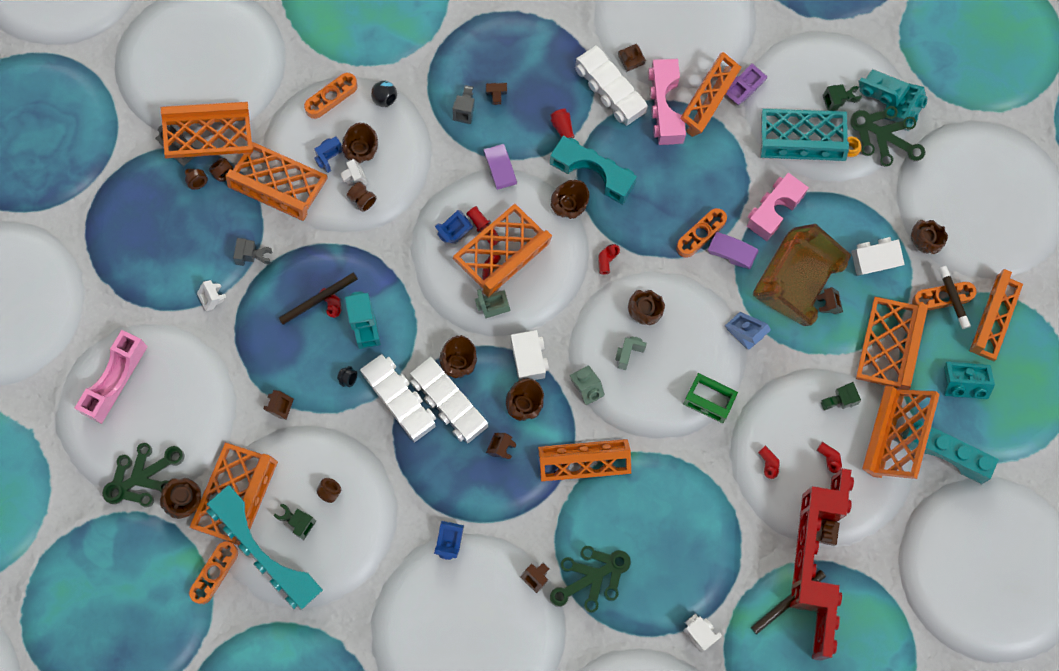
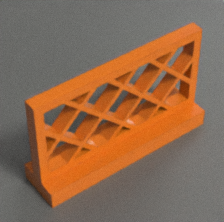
[160,102,253,159]
[226,142,328,221]
[452,204,552,298]
[856,297,928,390]
[862,386,940,479]
[189,442,278,545]

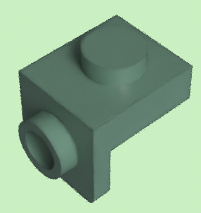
[475,289,511,319]
[615,336,647,370]
[570,365,605,405]

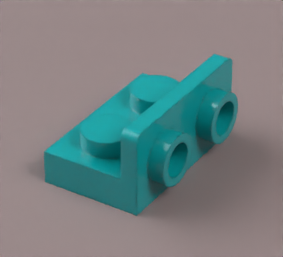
[859,69,910,107]
[884,83,928,131]
[944,362,995,399]

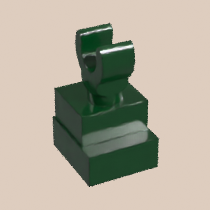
[822,84,862,111]
[820,382,861,411]
[274,504,316,540]

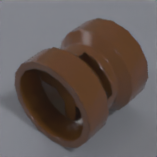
[347,182,377,212]

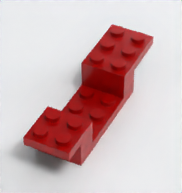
[790,468,854,660]

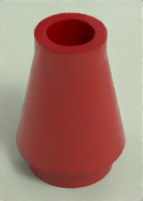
[550,109,575,138]

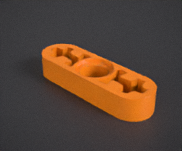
[304,73,358,119]
[676,208,727,258]
[912,282,976,311]
[189,541,238,604]

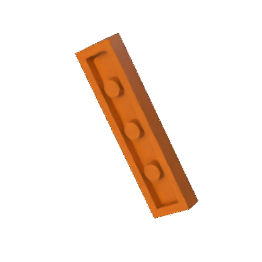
[680,52,742,137]
[969,269,1023,361]
[538,439,631,482]

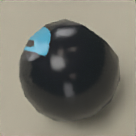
[371,81,397,107]

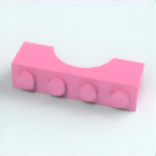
[648,59,686,145]
[75,330,148,424]

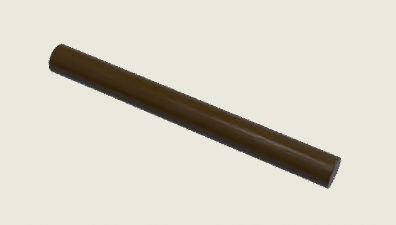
[279,272,358,325]
[751,570,826,635]

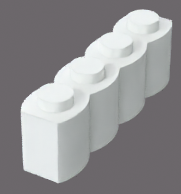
[575,45,648,126]
[360,354,436,443]
[410,357,488,444]

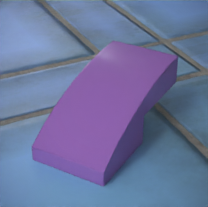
[726,63,767,106]
[484,144,517,190]
[708,232,759,269]

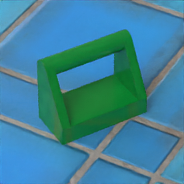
[683,373,738,424]

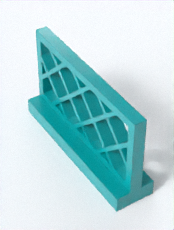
[761,109,849,161]

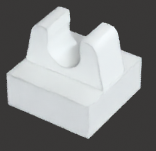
[341,159,368,185]
[197,280,226,311]

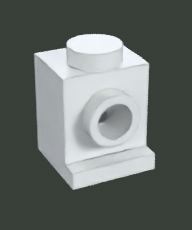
[683,614,722,652]

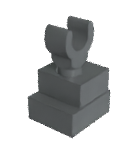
[453,85,474,124]
[233,238,273,266]

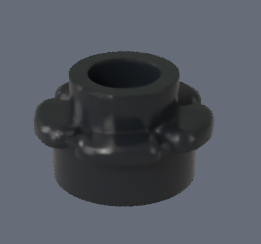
[337,366,357,387]

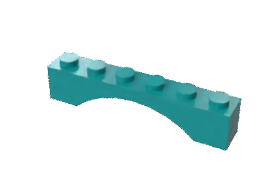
[206,485,323,610]

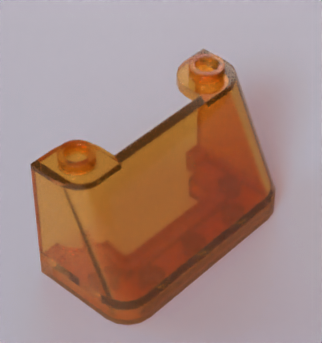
[753,224,851,326]

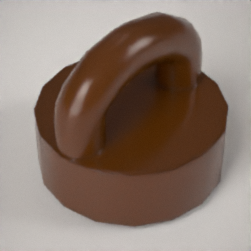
[209,158,233,182]
[184,168,208,190]
[316,478,342,503]

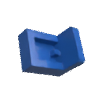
[314,136,343,173]
[435,210,474,244]
[434,521,464,560]

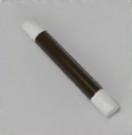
[938,266,971,329]

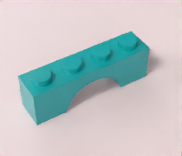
[550,136,637,205]
[345,292,381,349]
[899,420,999,484]

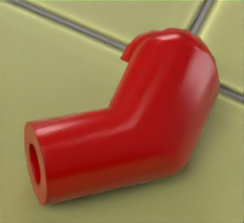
[598,244,620,275]
[319,288,342,318]
[816,441,842,473]
[758,446,780,479]

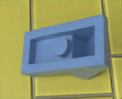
[725,312,771,350]

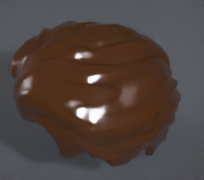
[342,122,378,163]
[551,180,590,219]
[911,220,948,254]
[628,290,665,325]
[439,335,477,378]
[506,378,544,421]
[160,478,201,519]

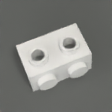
[851,237,905,276]
[511,330,549,381]

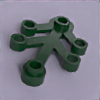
[850,106,925,167]
[102,443,185,507]
[550,546,631,613]

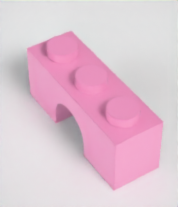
[747,173,809,241]

